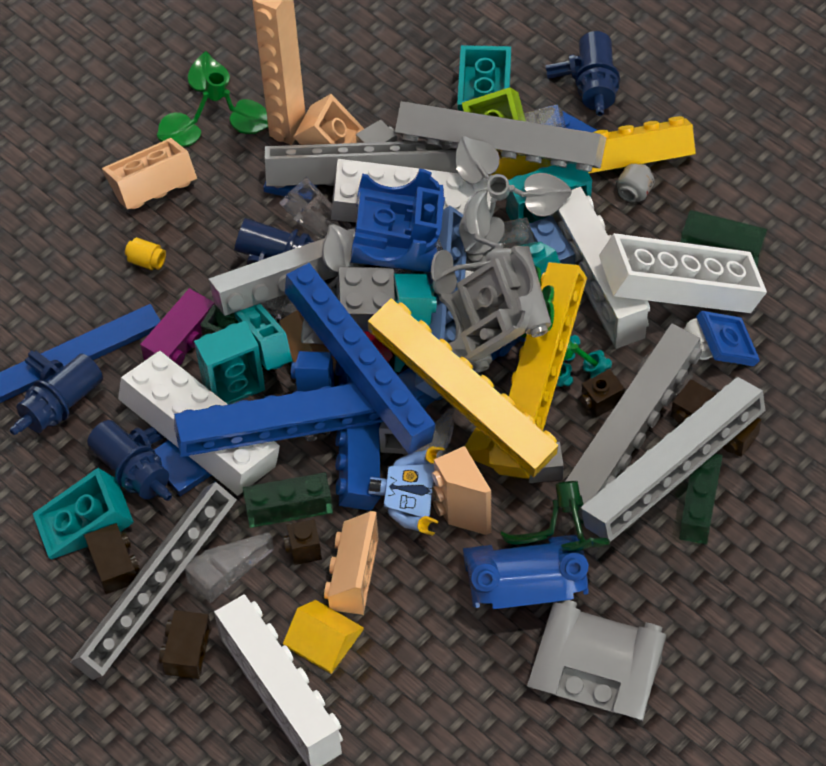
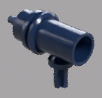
[546,31,620,116]
[234,218,315,265]
[10,351,103,435]
[87,420,172,501]

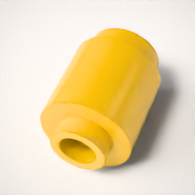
[125,237,166,270]

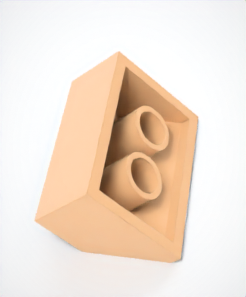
[102,138,197,210]
[431,446,491,535]
[324,511,379,615]

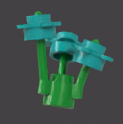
[556,335,612,387]

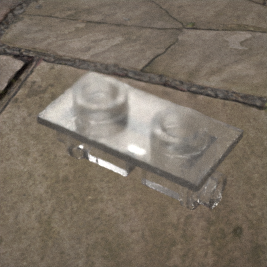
[489,217,535,251]

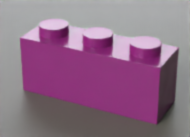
[140,288,218,366]

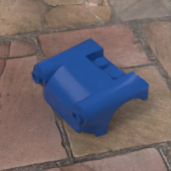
[350,168,445,273]
[463,535,589,609]

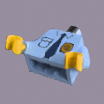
[369,446,444,536]

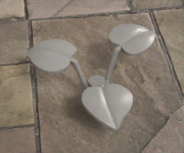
[456,136,572,254]
[431,190,514,295]
[301,225,359,345]

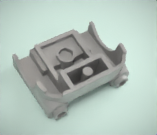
[438,246,552,373]
[527,600,667,721]

